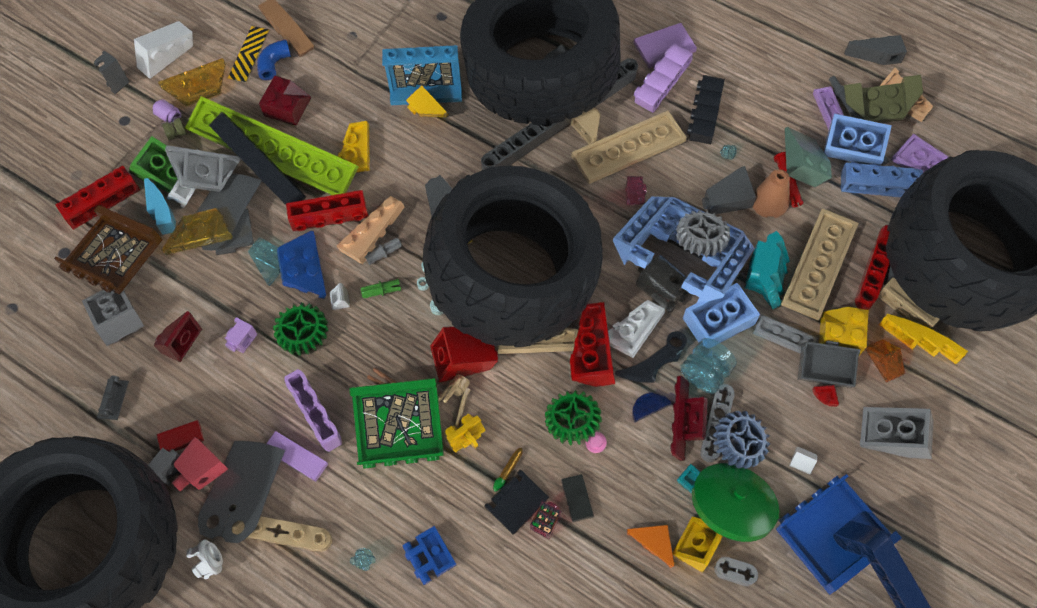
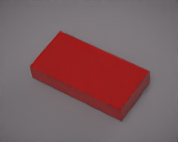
[156,420,204,452]

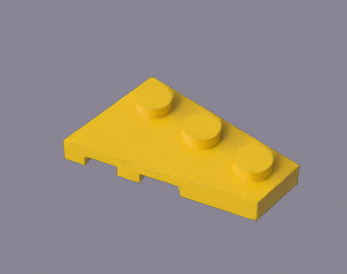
[338,121,370,173]

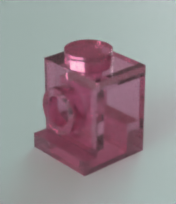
[625,176,647,205]

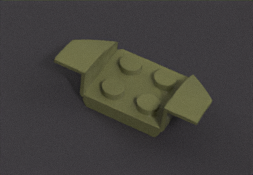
[844,75,923,123]

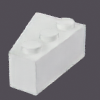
[134,21,193,79]

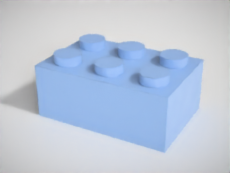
[824,114,892,166]
[683,283,760,351]

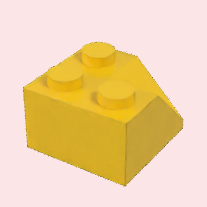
[819,307,869,356]

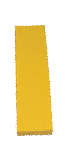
[879,314,968,364]

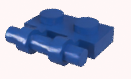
[402,526,457,585]

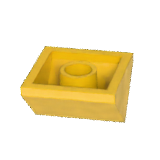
[672,516,723,572]

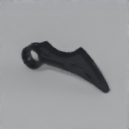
[615,331,687,383]

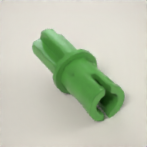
[361,279,401,298]

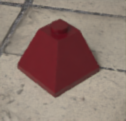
[154,311,203,362]

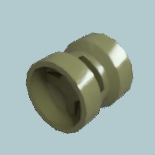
[162,117,187,141]

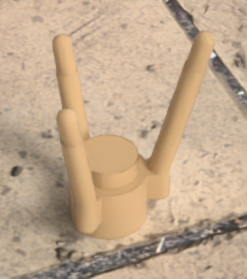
[438,375,471,429]

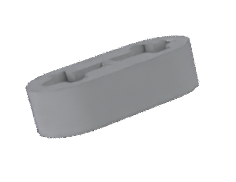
[714,557,758,586]

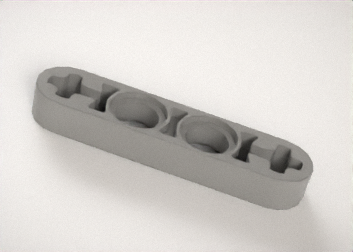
[700,384,734,462]

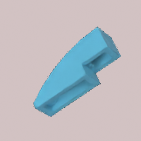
[144,178,178,235]

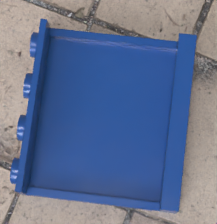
[776,474,902,595]

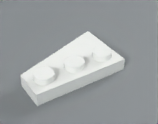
[608,300,665,358]

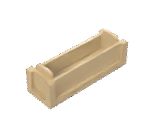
[878,278,940,329]

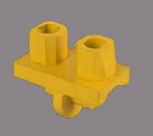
[445,414,486,453]

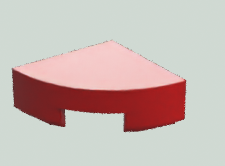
[812,385,839,407]

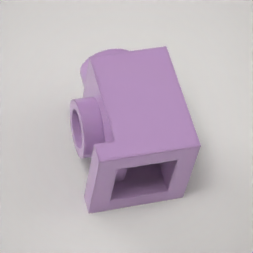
[225,317,257,353]

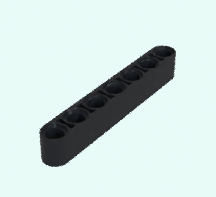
[209,112,306,205]

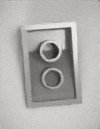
[82,290,144,346]
[860,407,934,459]

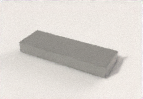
[753,315,818,353]

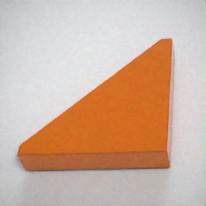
[627,525,674,568]

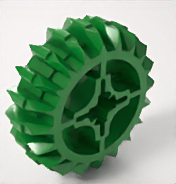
[273,302,329,356]
[545,389,602,446]

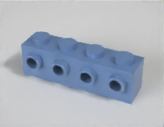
[841,162,923,197]

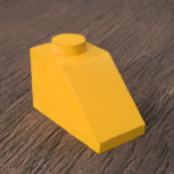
[406,85,448,118]

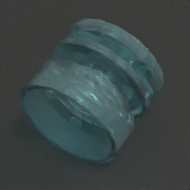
[680,338,737,394]

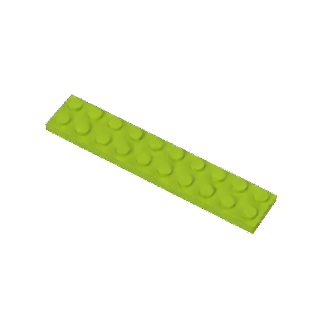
[185,96,359,195]

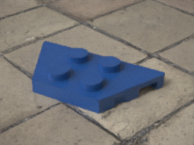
[277,231,326,299]

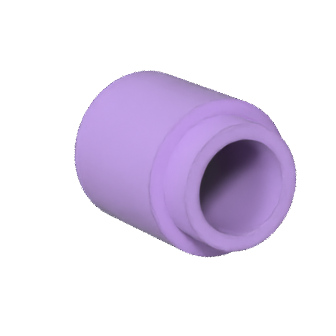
[153,99,181,123]

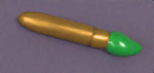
[493,448,523,492]

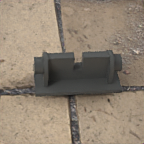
[97,375,129,420]

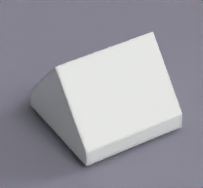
[329,283,350,310]
[789,446,817,475]

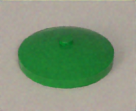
[691,463,779,542]

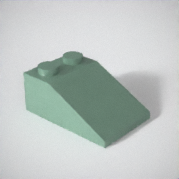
[785,127,832,187]

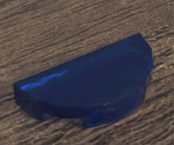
[632,392,671,423]

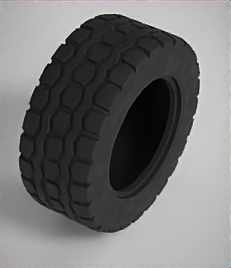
[460,0,621,125]

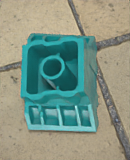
[744,231,790,310]

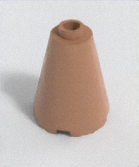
[753,169,790,218]

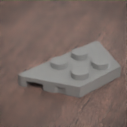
[165,145,241,192]

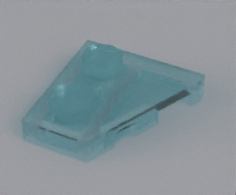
[248,237,280,286]

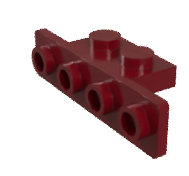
[670,375,708,461]

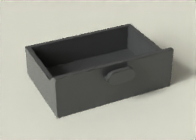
[797,341,860,388]

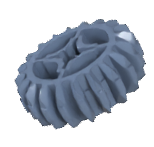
[712,411,770,469]

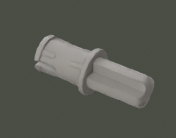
[365,238,402,265]

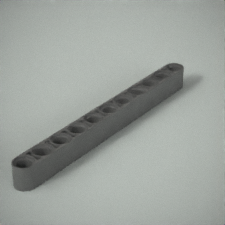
[481,58,638,170]

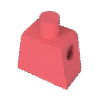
[172,437,228,492]

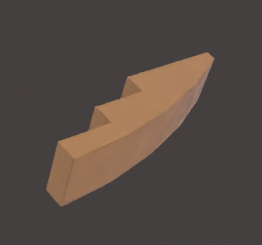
[258,0,314,57]

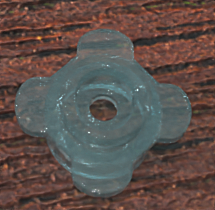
[350,548,376,571]

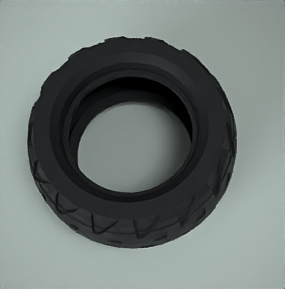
[886,150,1037,332]
[423,166,603,347]
[0,436,178,608]

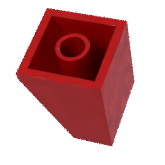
[430,327,498,382]

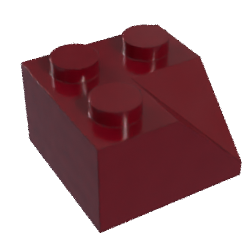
[259,75,311,126]

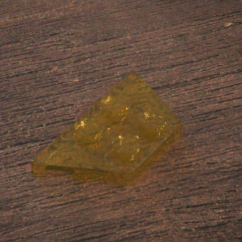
[158,58,226,106]
[162,208,233,255]

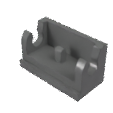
[94,51,129,94]

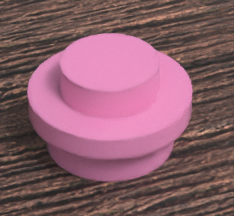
[585,432,607,453]

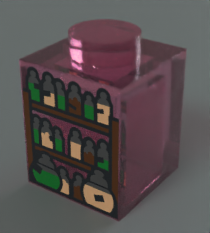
[530,501,562,540]

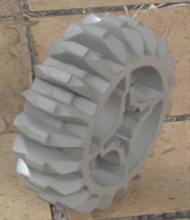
[676,210,730,258]

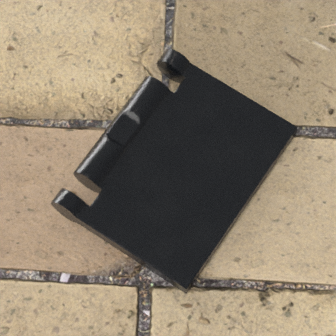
[484,469,549,535]

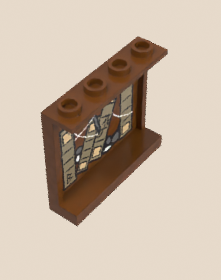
[54,205,163,295]

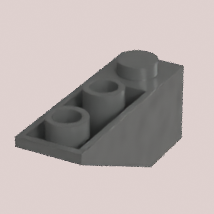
[844,35,907,65]

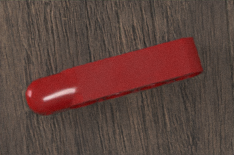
[855,225,890,310]

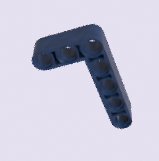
[833,521,931,608]

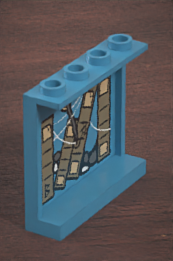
[382,45,462,105]

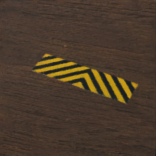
[227,26,269,82]

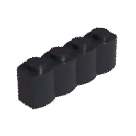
[687,75,725,145]

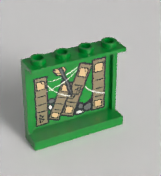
[350,378,444,469]

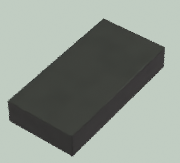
[561,474,594,522]

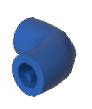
[257,39,291,80]

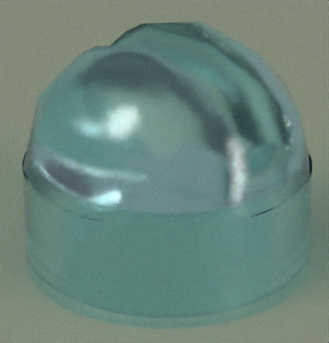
[720,144,737,160]

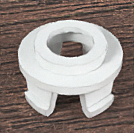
[186,539,223,579]

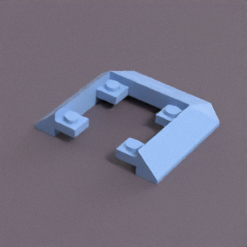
[613,196,755,303]

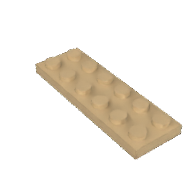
[571,111,687,184]
[781,209,859,321]

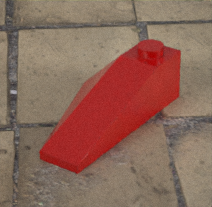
[570,302,615,387]

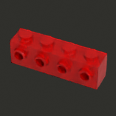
[55,166,140,230]
[286,190,368,231]

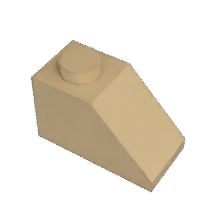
[571,108,600,144]

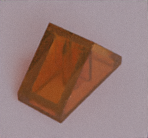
[865,339,905,383]

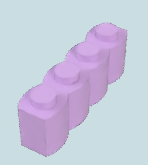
[634,44,693,113]
[285,369,342,452]

